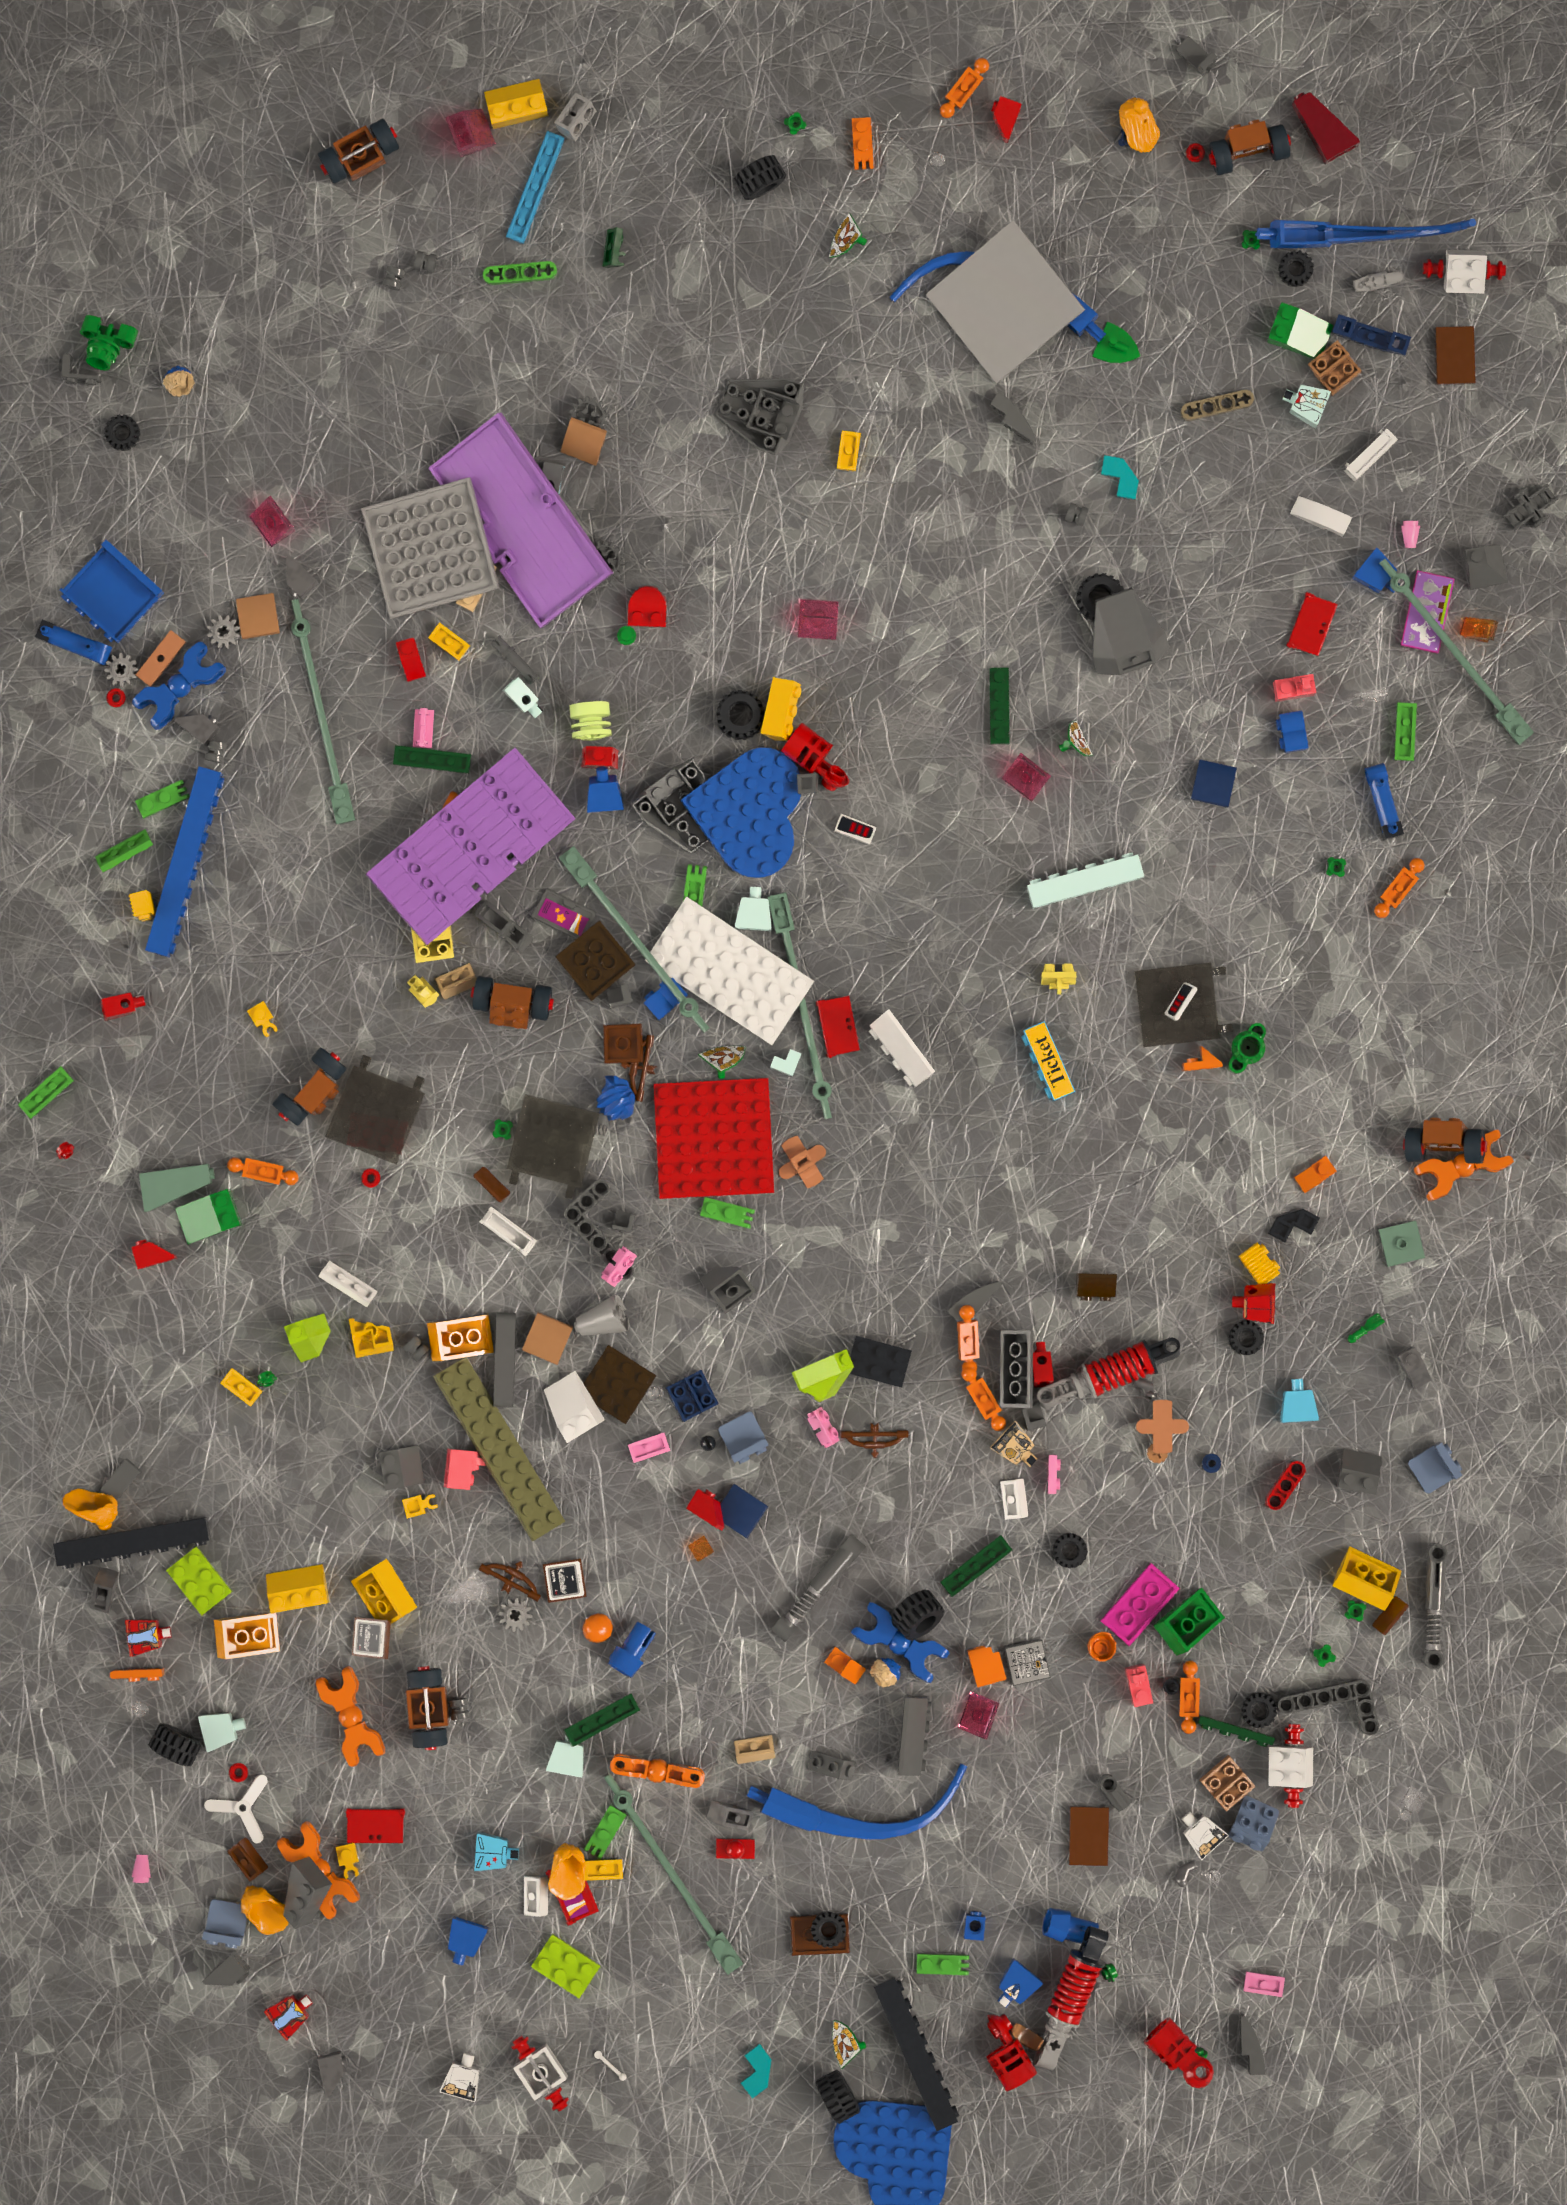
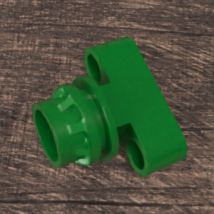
[80,315,138,371]
[1228,1023,1266,1074]

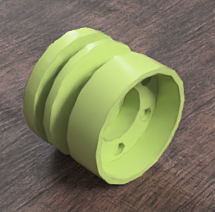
[569,701,612,741]

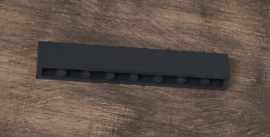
[53,1517,211,1569]
[873,1977,960,2131]

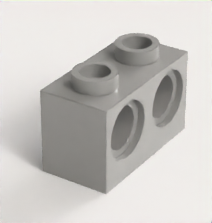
[554,93,596,141]

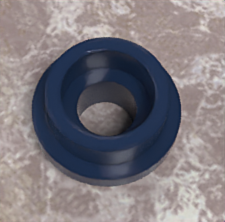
[1202,1454,1221,1473]

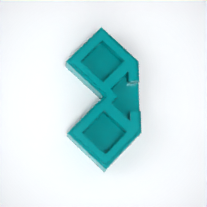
[1101,455,1139,500]
[741,2044,772,2099]

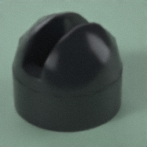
[700,1436,716,1451]
[1163,1678,1180,1695]

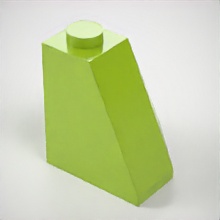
[284,1314,331,1363]
[791,1349,854,1402]

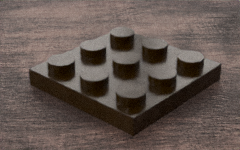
[555,920,636,1001]
[584,1345,657,1424]

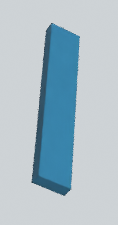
[506,131,565,244]

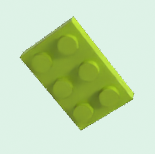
[166,1546,233,1616]
[531,1933,601,1998]

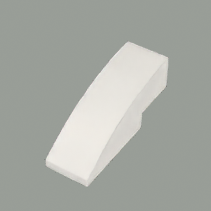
[1290,496,1352,537]

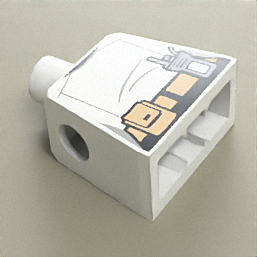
[1182,1812,1229,1860]
[440,2053,480,2102]

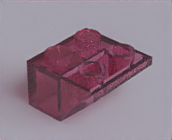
[445,109,496,158]

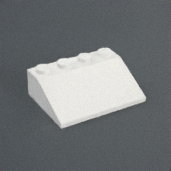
[869,1009,935,1087]

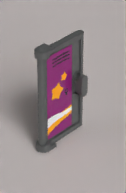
[531,888,597,939]

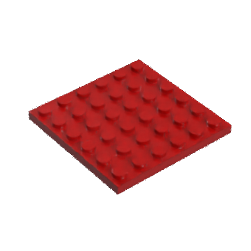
[654,1078,774,1199]

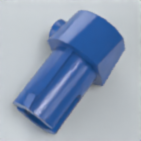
[608,1622,656,1678]
[1042,1908,1099,1944]

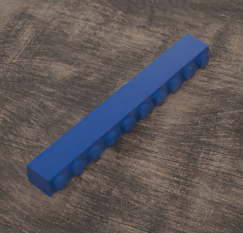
[145,766,225,958]

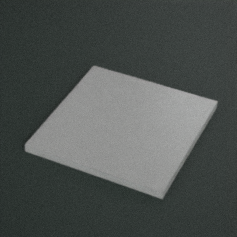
[926,220,1085,384]
[361,477,500,619]

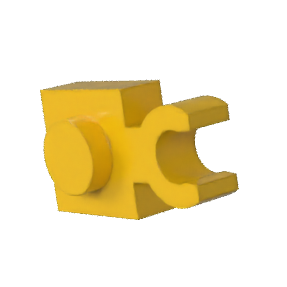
[247,1001,278,1037]
[402,1494,438,1519]
[335,1843,359,1879]

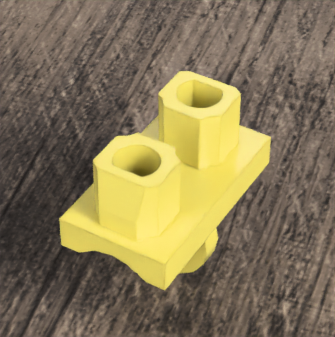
[1041,964,1077,995]
[407,975,439,1008]

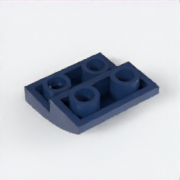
[1191,760,1237,808]
[665,1370,719,1422]
[720,1484,769,1539]

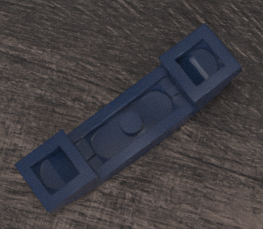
[1332,314,1411,356]

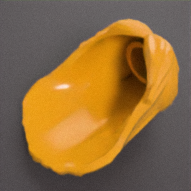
[1119,97,1160,153]
[63,1488,118,1530]
[548,1843,586,1900]
[240,1885,289,1935]

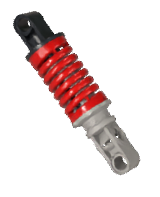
[1037,1337,1181,1409]
[1033,1926,1109,2071]

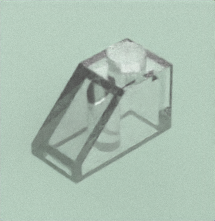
[448,1572,491,1604]

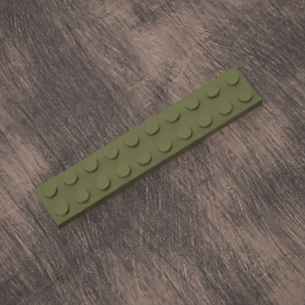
[433,1357,565,1542]

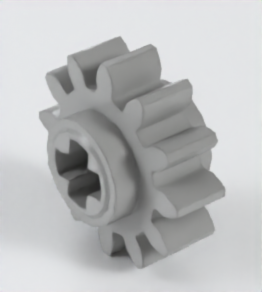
[207,615,241,649]
[104,653,139,688]
[498,1597,533,1632]

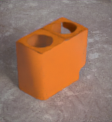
[967,1646,1007,1687]

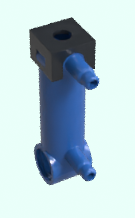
[35,619,112,666]
[1365,763,1404,841]

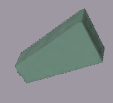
[139,1164,215,1212]

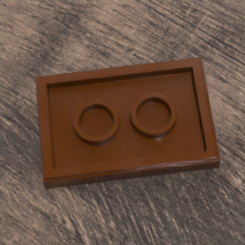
[1435,326,1476,385]
[1069,1806,1109,1866]
[790,1914,850,1956]

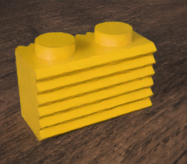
[128,890,156,922]
[1238,1242,1280,1284]

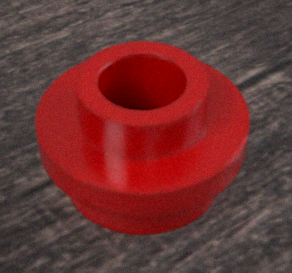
[1186,143,1205,163]
[106,688,126,708]
[56,1142,74,1159]
[361,1168,381,1188]
[229,1763,248,1782]

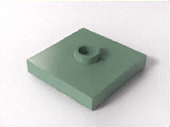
[1378,1221,1425,1267]

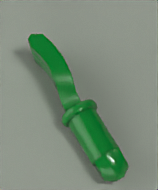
[1348,1313,1385,1343]

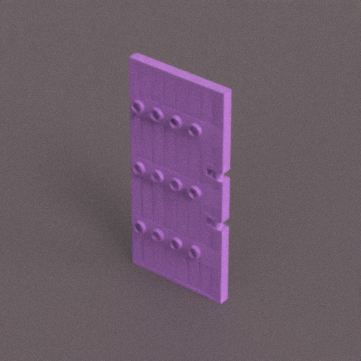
[429,413,613,628]
[366,748,575,946]

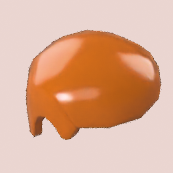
[582,1613,613,1643]
[1087,1631,1117,1662]

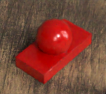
[716,1838,755,1859]

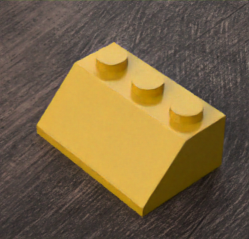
[484,79,548,129]
[761,677,801,741]
[1332,1546,1402,1611]
[351,1558,417,1624]
[266,1564,330,1613]

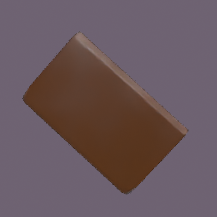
[473,1167,510,1203]
[1372,1596,1409,1635]
[227,1837,268,1882]

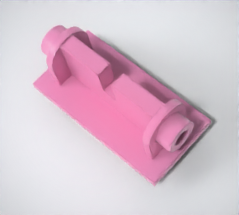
[413,708,434,748]
[601,1246,637,1287]
[807,1407,840,1448]

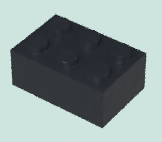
[850,1336,912,1388]

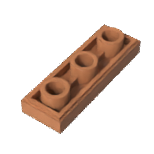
[136,630,187,687]

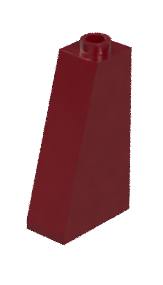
[1291,92,1360,164]

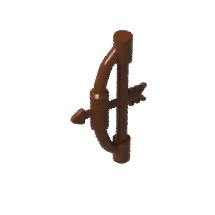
[621,1035,657,1102]
[841,1423,908,1458]
[479,1561,541,1602]

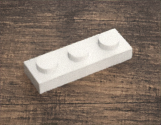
[318,1261,378,1307]

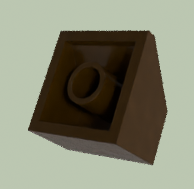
[1076,1273,1117,1301]

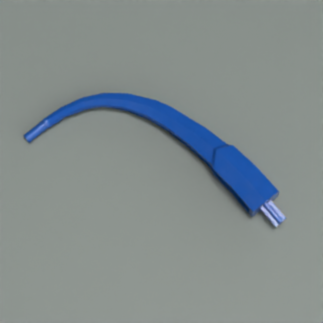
[1255,219,1476,248]
[889,251,1106,342]
[747,1763,967,1840]

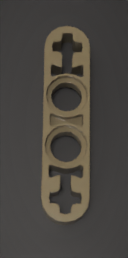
[1181,390,1254,421]

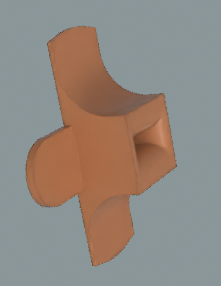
[779,1136,826,1189]
[1136,1400,1189,1454]

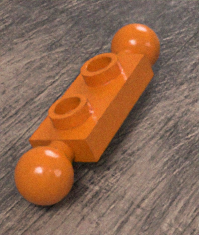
[940,58,989,118]
[1374,858,1425,918]
[227,1157,299,1185]
[957,1305,979,1371]
[961,1367,1006,1431]
[1179,1660,1200,1734]

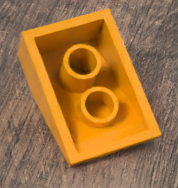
[427,1314,494,1361]
[214,1613,280,1659]

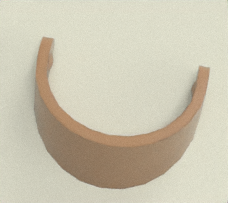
[1011,2023,1044,2051]

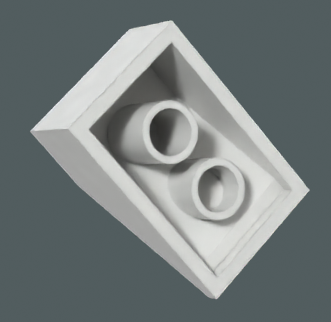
[544,1371,605,1443]

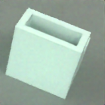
[770,1049,801,1077]

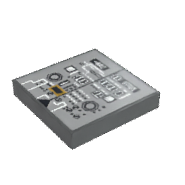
[1005,1640,1051,1686]

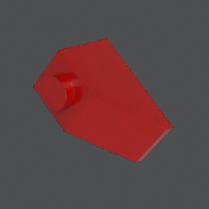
[991,96,1022,143]
[396,637,426,682]
[131,1239,177,1269]
[686,1489,724,1531]

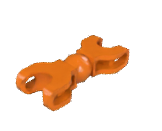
[1413,1130,1514,1201]
[315,1666,386,1767]
[610,1753,705,1788]
[277,1821,360,1919]

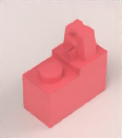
[1273,674,1316,702]
[443,1448,486,1490]
[1125,1664,1153,1707]

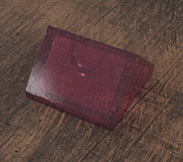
[249,496,296,547]
[798,599,839,640]
[1002,753,1051,802]
[958,1691,1000,1740]

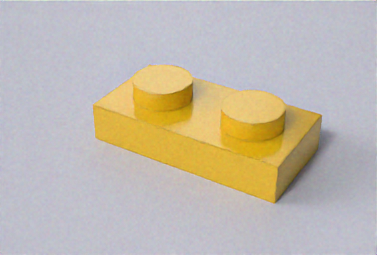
[837,431,861,472]
[428,622,470,661]
[220,1368,263,1407]
[584,1859,623,1881]

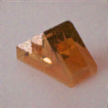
[1460,617,1498,643]

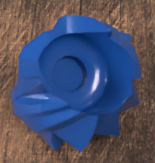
[596,1076,635,1121]

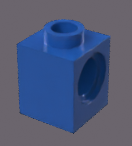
[964,1911,986,1941]

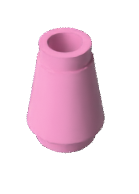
[1401,521,1420,548]
[132,1855,151,1883]

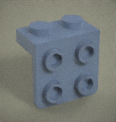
[718,1412,769,1464]
[1408,1442,1462,1494]
[1228,1796,1279,1852]
[202,1899,247,1948]

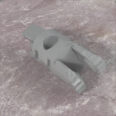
[1353,271,1403,292]

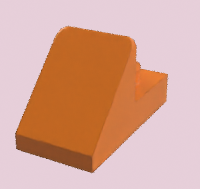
[1182,1046,1223,1071]
[1294,1156,1337,1193]
[824,1646,866,1685]

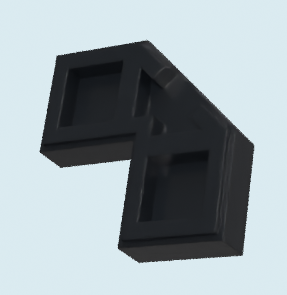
[1268,1209,1320,1243]

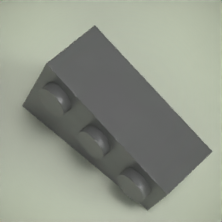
[283,1857,332,1929]

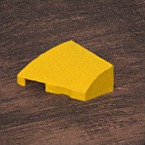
[349,1318,394,1358]

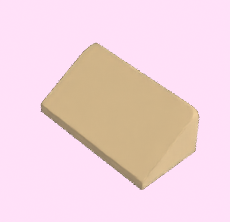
[435,963,477,999]
[734,1735,775,1764]

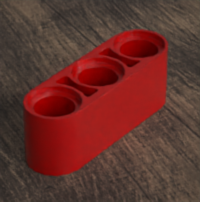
[1265,1460,1306,1510]

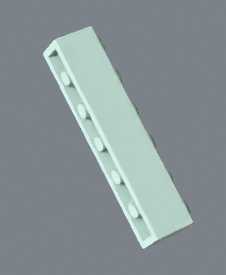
[1027,852,1144,909]

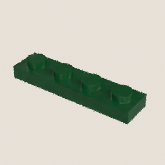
[989,668,1010,745]
[393,745,472,774]
[940,1535,1013,1597]
[563,1693,640,1747]
[1197,1715,1275,1747]

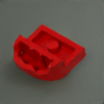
[628,586,667,627]

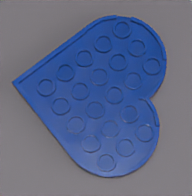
[680,748,801,878]
[834,2100,952,2205]

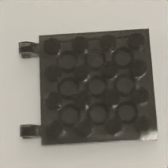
[1135,963,1233,1048]
[325,1055,425,1165]
[507,1094,600,1199]

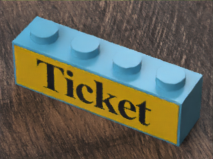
[1021,1021,1075,1101]

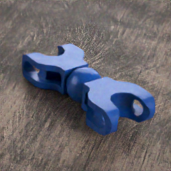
[132,642,226,730]
[851,1602,950,1683]

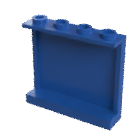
[60,540,164,643]

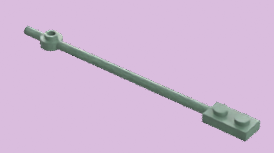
[1379,559,1534,745]
[291,599,356,825]
[559,846,710,1033]
[768,893,832,1119]
[604,1774,744,1975]

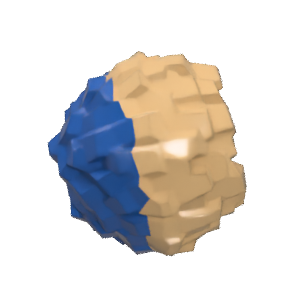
[163,365,195,397]
[870,1658,901,1688]

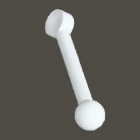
[594,2051,626,2081]

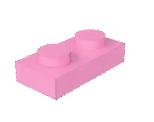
[628,1433,670,1463]
[1048,1455,1061,1494]
[1243,1971,1285,1997]

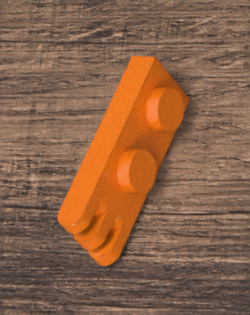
[852,117,874,170]
[110,1668,164,1682]

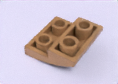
[1308,340,1362,396]
[561,417,607,466]
[236,593,280,639]
[522,1312,573,1365]
[1200,1755,1256,1812]

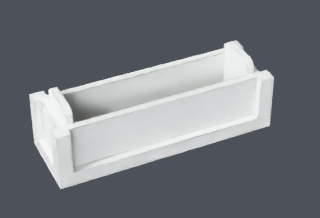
[1344,429,1398,482]
[479,1207,537,1256]

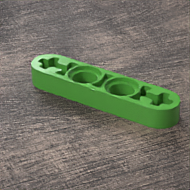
[483,261,557,285]

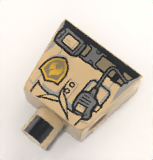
[990,1421,1038,1467]

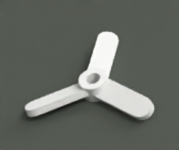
[204,1774,267,1843]

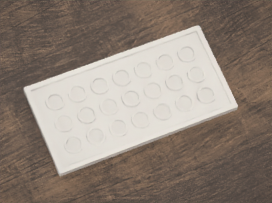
[645,897,815,1045]

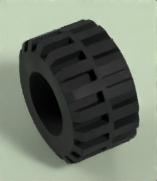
[734,155,786,200]
[1076,573,1124,623]
[717,690,764,740]
[892,1590,945,1640]
[148,1723,202,1766]
[816,2069,860,2124]

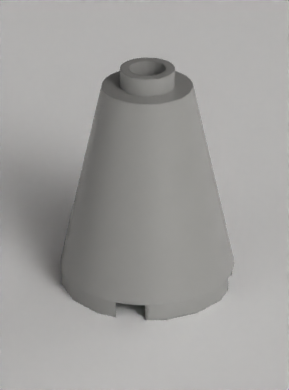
[574,1295,630,1336]

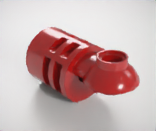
[781,723,849,791]
[986,2013,1037,2091]
[1144,2017,1214,2088]

